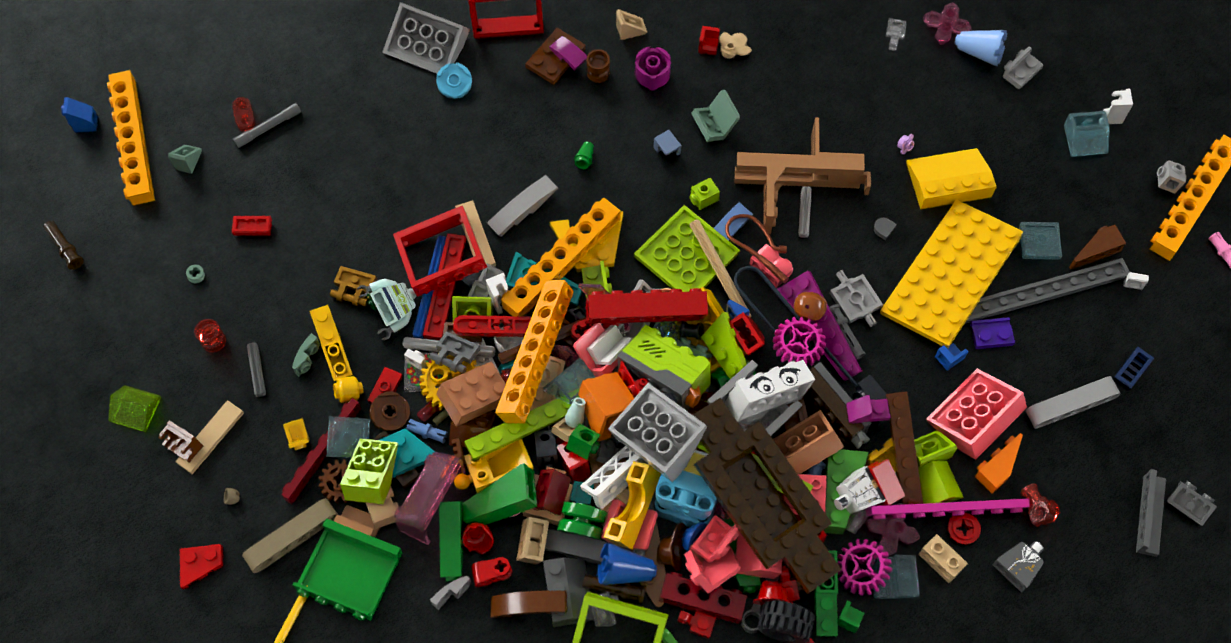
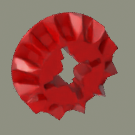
[947,513,981,545]

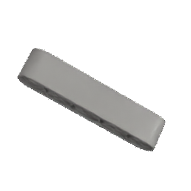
[1025,376,1121,429]

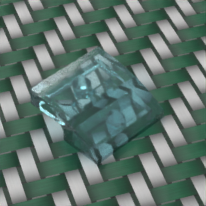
[872,555,919,599]

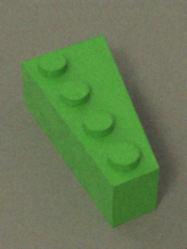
[824,449,869,534]

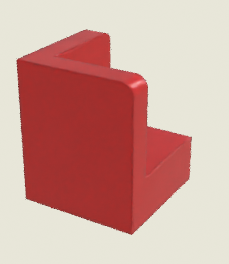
[699,26,720,55]

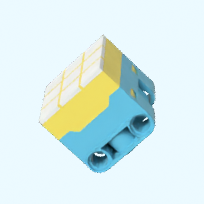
[654,450,718,527]

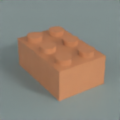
[436,361,506,427]
[773,410,844,474]

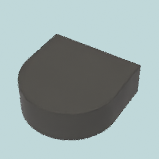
[874,218,897,240]

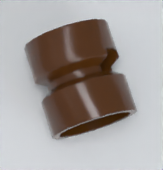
[587,49,610,83]

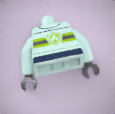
[356,279,416,340]

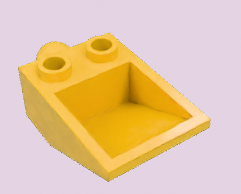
[454,439,534,493]

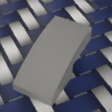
[467,264,504,297]
[430,576,472,610]

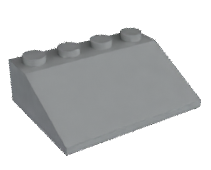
[382,2,470,73]
[608,383,707,482]

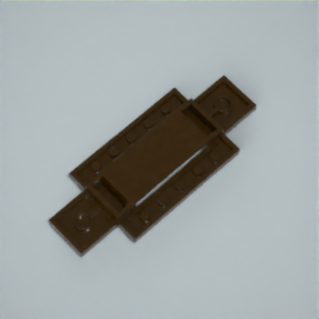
[693,398,842,594]

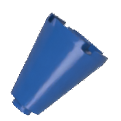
[598,543,657,585]

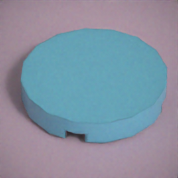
[436,63,472,99]

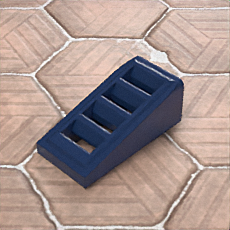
[1114,347,1154,389]

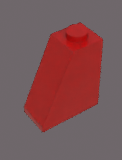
[729,312,765,355]

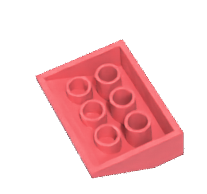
[926,368,1027,460]

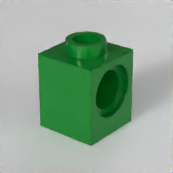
[566,423,600,460]

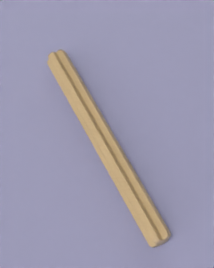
[689,220,751,317]

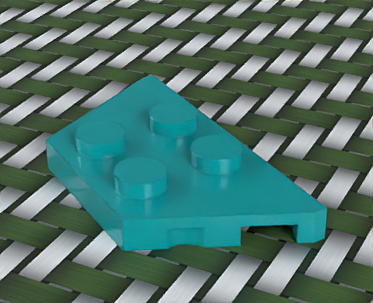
[380,428,439,478]

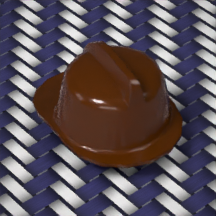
[657,522,686,571]

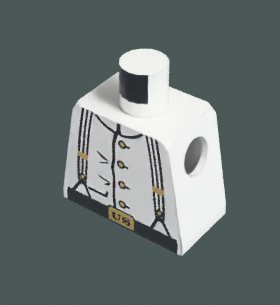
[834,466,886,513]

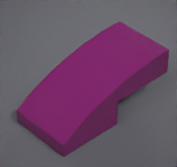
[549,36,587,71]

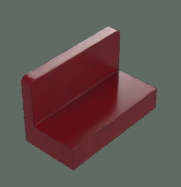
[532,469,571,516]

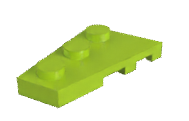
[701,312,747,379]

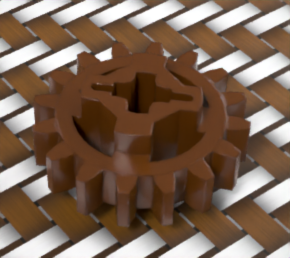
[318,459,349,504]

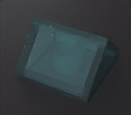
[543,358,595,405]

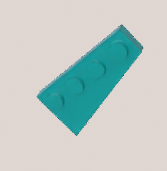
[506,252,583,307]

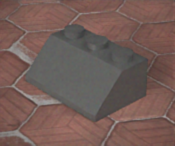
[543,558,594,627]

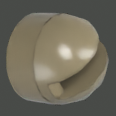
[224,488,240,505]

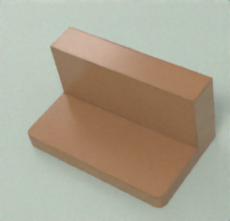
[334,505,379,537]

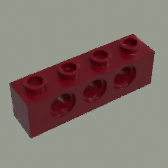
[659,572,747,624]

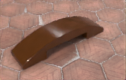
[491,591,567,618]

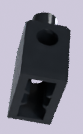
[534,426,559,474]

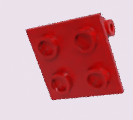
[618,361,649,398]

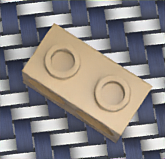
[517,517,549,564]
[919,534,968,583]

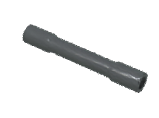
[233,103,301,148]

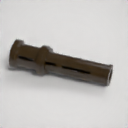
[43,221,84,270]
[582,574,646,604]

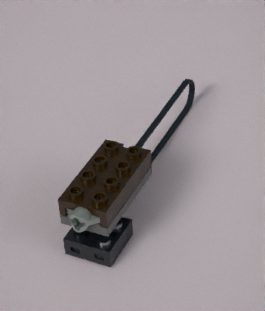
[734,266,886,449]

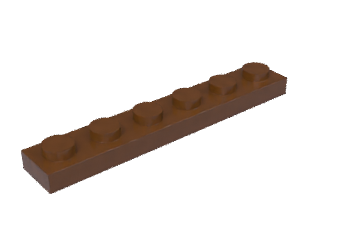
[886,391,923,505]

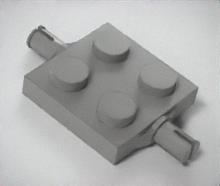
[830,270,883,327]

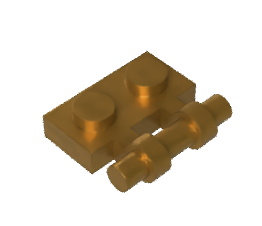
[330,266,377,306]

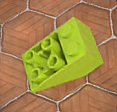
[340,438,398,505]

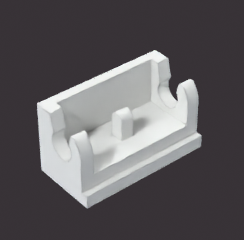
[1102,89,1133,124]
[486,273,508,315]

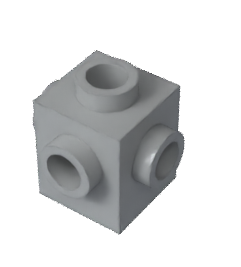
[1157,160,1186,193]

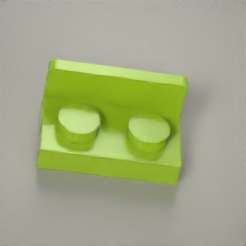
[581,261,612,299]

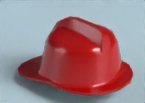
[753,581,794,605]

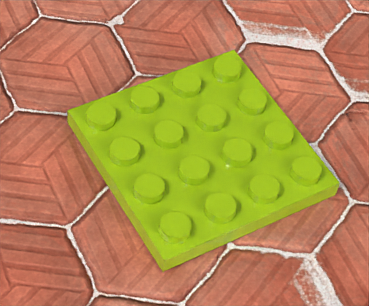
[634,205,740,292]

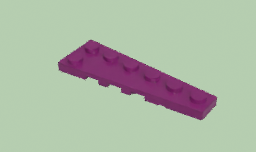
[777,271,862,381]

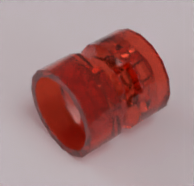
[194,319,226,352]

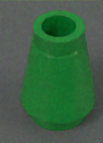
[574,142,594,169]

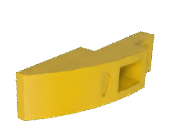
[310,305,353,382]

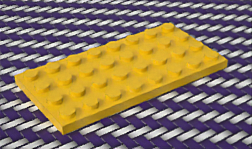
[880,200,1023,348]

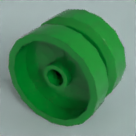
[557,502,607,540]

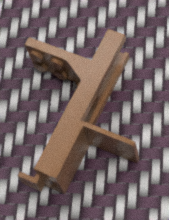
[735,118,871,234]

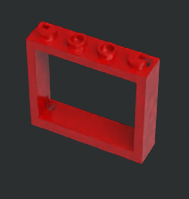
[468,0,544,38]
[393,205,488,297]

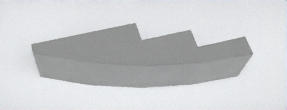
[487,175,558,237]

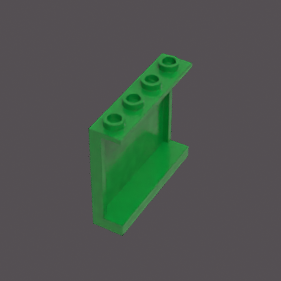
[293,518,402,621]

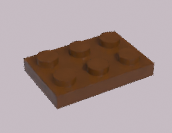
[525,28,585,85]

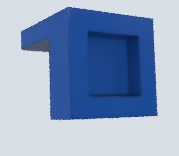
[935,343,968,371]

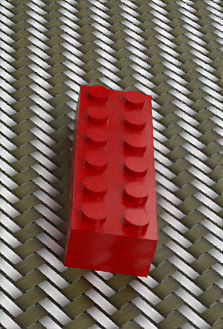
[586,288,708,324]

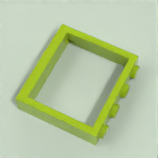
[572,592,668,643]

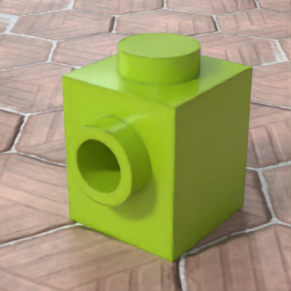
[690,178,720,210]

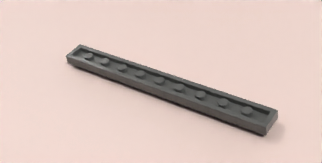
[965,258,1130,324]

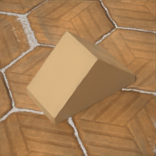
[616,10,647,40]

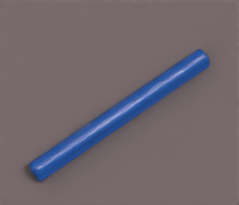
[413,235,446,339]

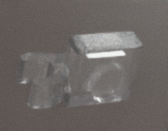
[886,18,907,51]

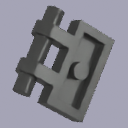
[429,331,480,374]

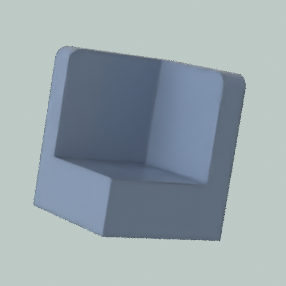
[653,130,681,156]

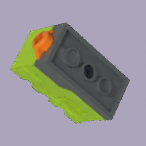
[617,325,710,411]

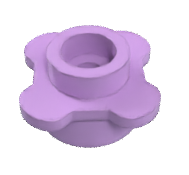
[897,134,914,154]

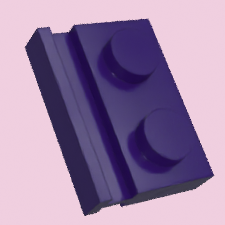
[970,317,1015,349]

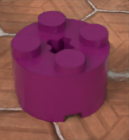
[635,47,671,90]

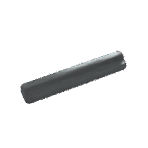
[247,342,266,397]

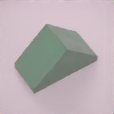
[168,145,202,174]

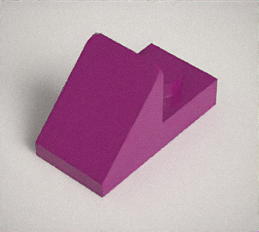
[846,395,890,423]

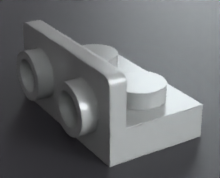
[1003,47,1043,89]

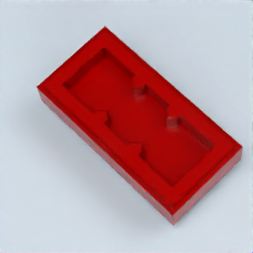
[232,216,272,235]
[367,367,403,404]

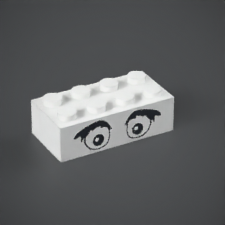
[725,360,815,422]

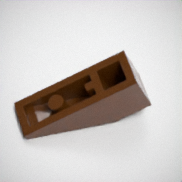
[1069,225,1126,270]

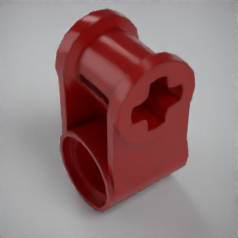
[471,557,512,587]

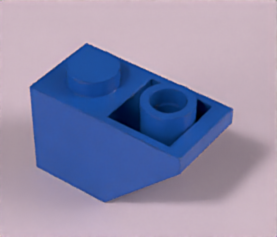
[61,97,98,132]

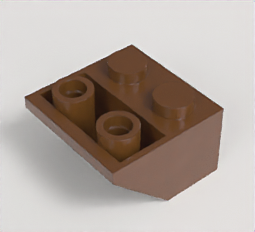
[449,411,497,448]

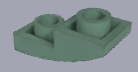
[292,333,320,377]

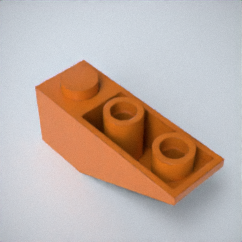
[975,433,1023,494]

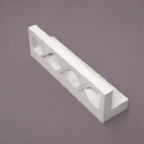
[580,446,648,510]

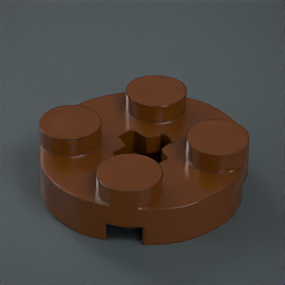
[370,392,410,432]

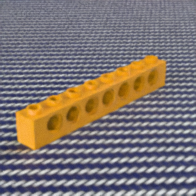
[107,70,155,205]
[1150,135,1231,261]
[501,197,621,316]
[495,280,574,423]

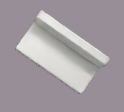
[587,325,633,365]

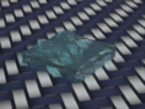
[1019,222,1062,259]
[326,416,370,458]

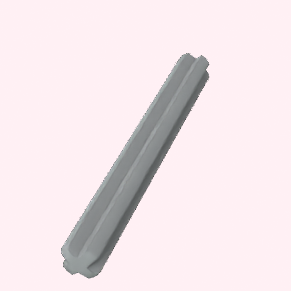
[403,337,495,357]

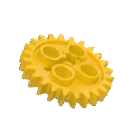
[419,355,480,410]

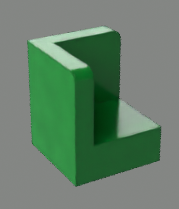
[837,600,864,633]

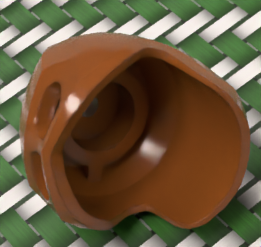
[794,292,827,321]

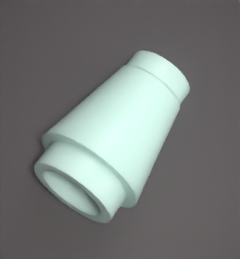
[565,397,586,428]

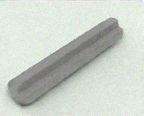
[798,186,812,238]

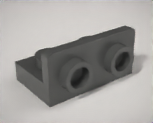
[1167,481,1217,526]

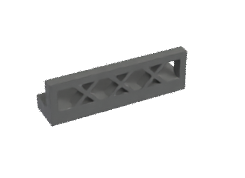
[1136,469,1166,557]

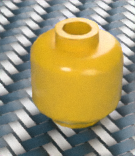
[333,376,363,403]

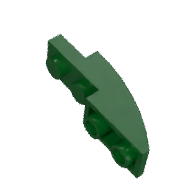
[814,551,838,636]

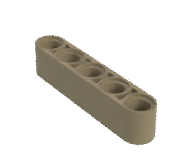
[242,498,338,573]

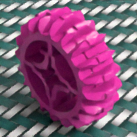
[773,317,826,366]
[837,539,892,595]

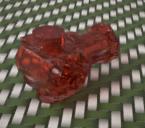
[1021,483,1060,527]

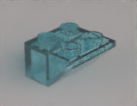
[1064,111,1109,156]

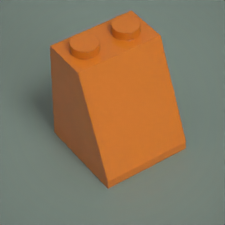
[578,372,634,441]

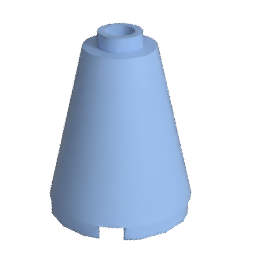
[955,30,1007,66]

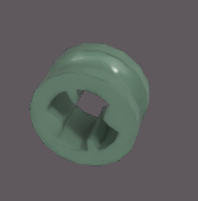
[186,265,205,284]

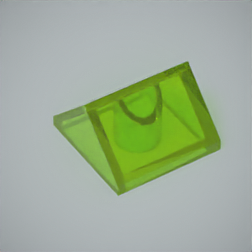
[108,385,161,432]

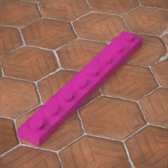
[866,499,1030,520]

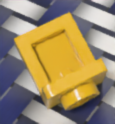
[283,418,310,450]

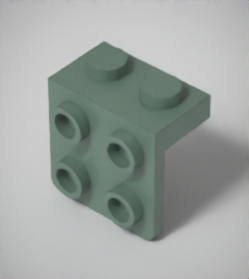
[691,90,740,142]

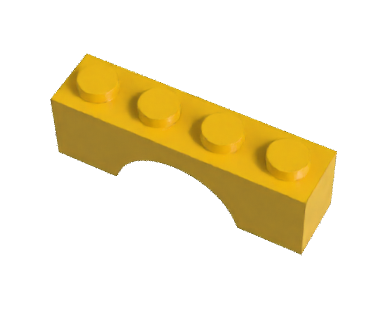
[604,461,661,550]

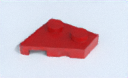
[180,544,223,589]

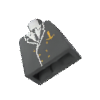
[992,541,1044,592]

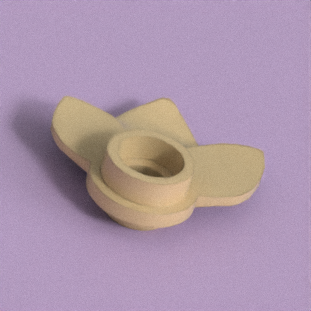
[719,32,752,58]

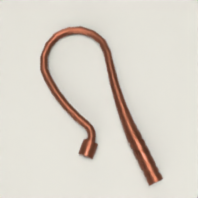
[725,214,789,283]

